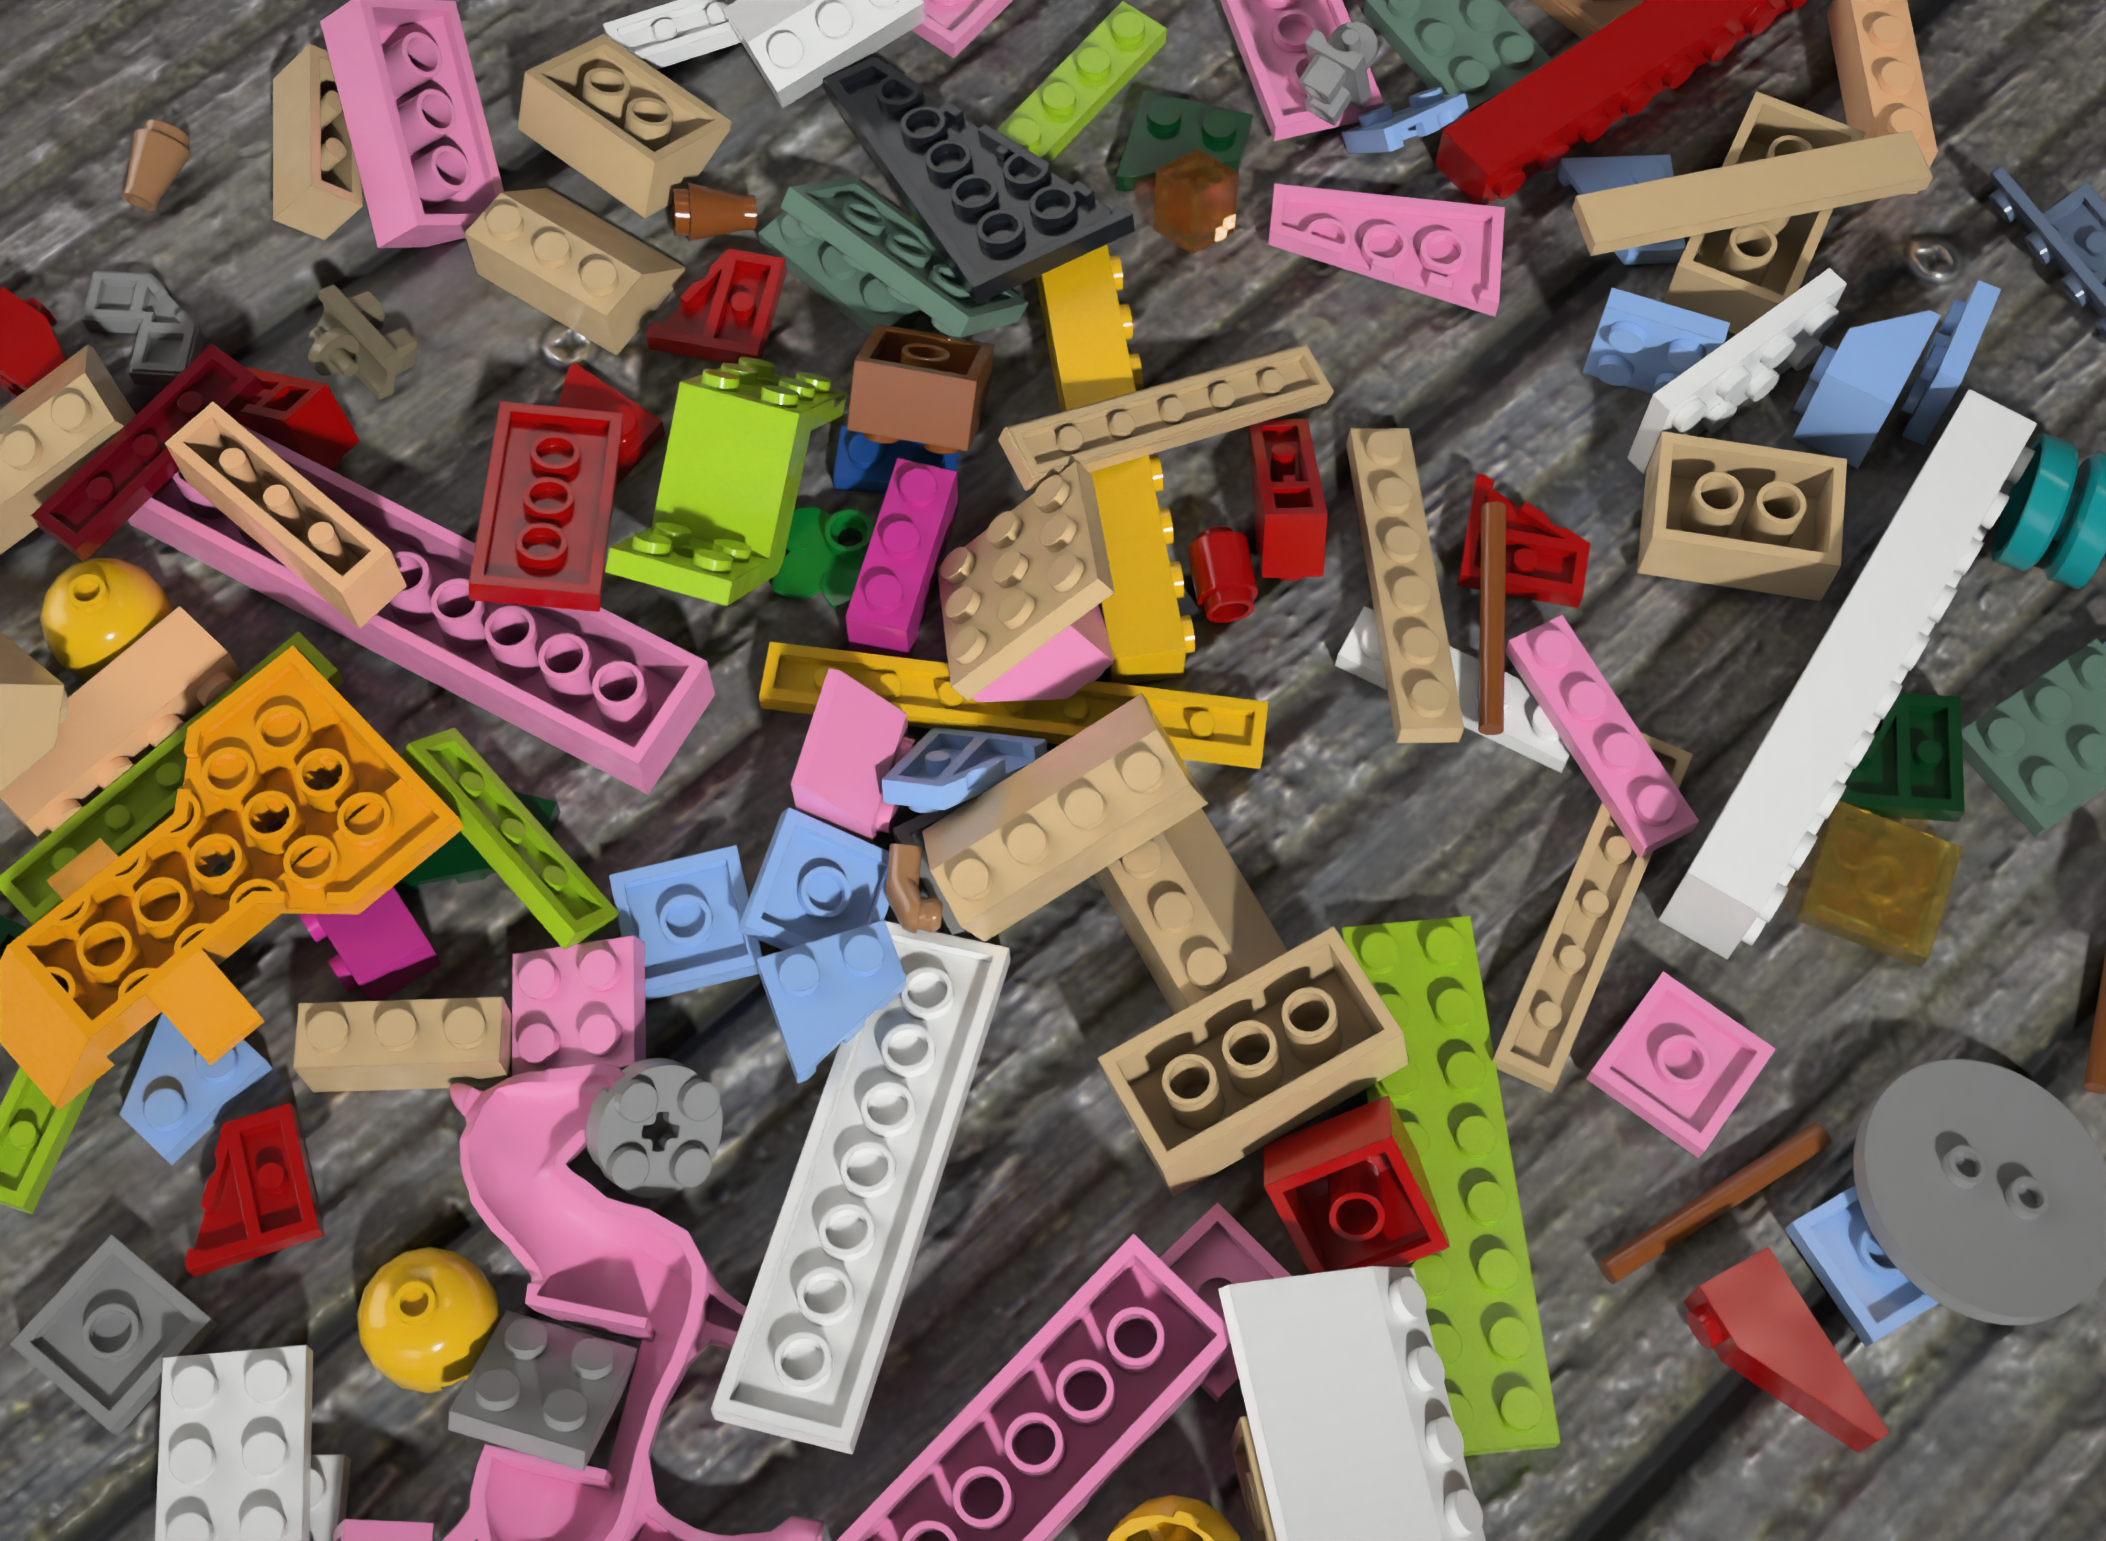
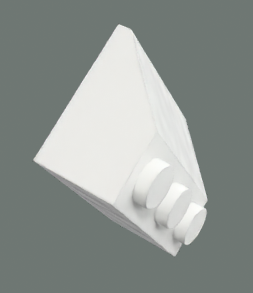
[722,0,925,109]

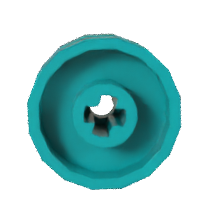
[1991,433,2106,590]

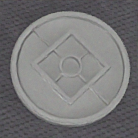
[1853,1059,2106,1325]

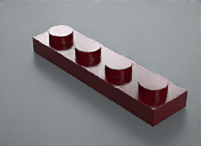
[31,344,263,562]

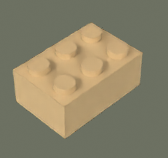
[1637,431,1847,601]

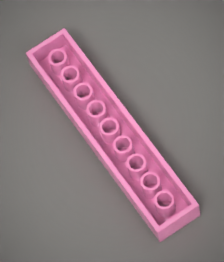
[128,425,715,795]

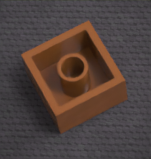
[847,324,995,454]

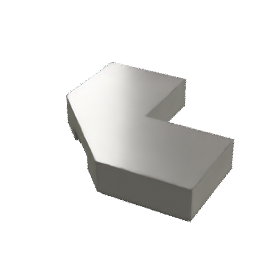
[82,270,205,386]

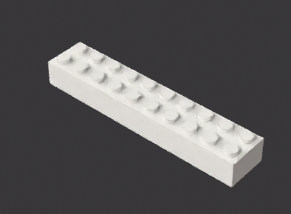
[1658,389,2037,959]

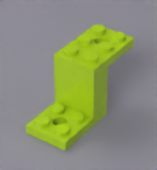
[605,357,847,606]

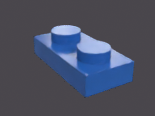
[833,425,960,494]

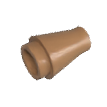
[122,119,191,211]

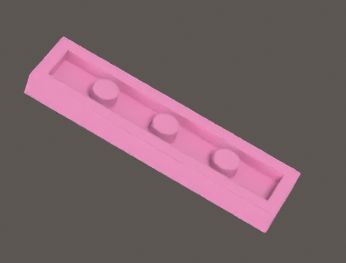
[1505,615,1699,858]

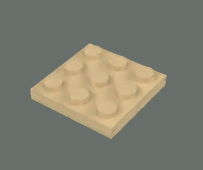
[937,461,1115,700]

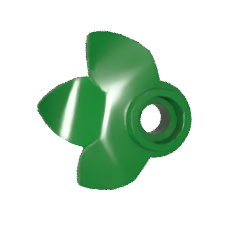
[772,507,876,609]

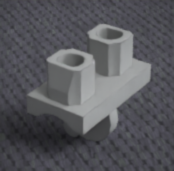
[1299,21,1378,126]

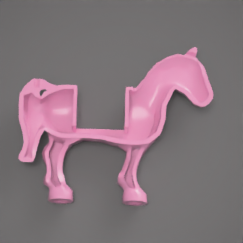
[443,1063,824,1541]

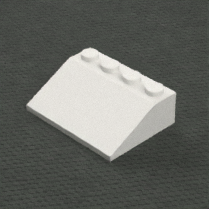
[1218,1266,1486,1541]

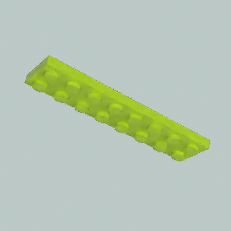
[1339,916,1561,1456]

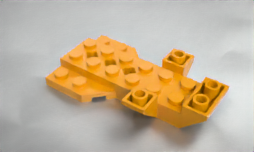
[0,645,464,1110]

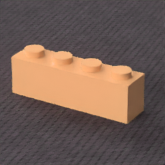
[1827,0,1938,194]
[165,402,406,629]
[0,606,243,841]

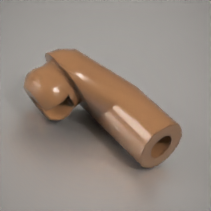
[885,844,943,934]

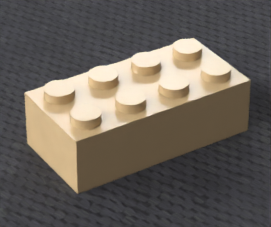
[1663,91,1866,334]
[1098,926,1409,1197]

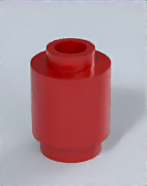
[1187,526,1258,623]

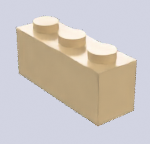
[273,43,363,240]
[293,997,512,1092]

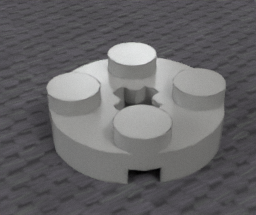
[586,1058,723,1198]

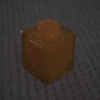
[1153,149,1239,254]

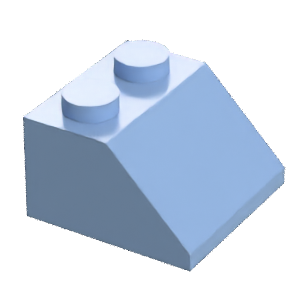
[1792,310,1941,469]

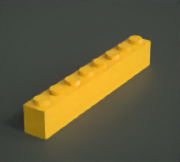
[1035,244,1195,684]

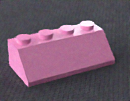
[320,0,504,248]

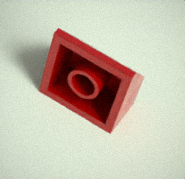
[1264,1095,1450,1274]

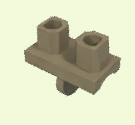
[308,284,418,400]

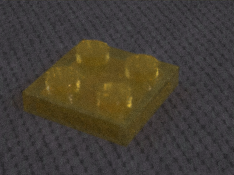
[1795,801,1963,968]

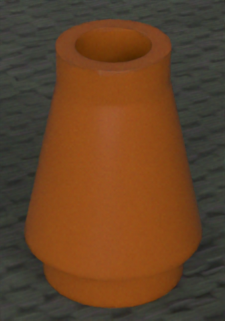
[672,183,757,242]

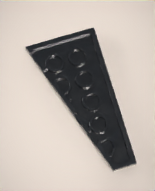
[824,57,1135,304]

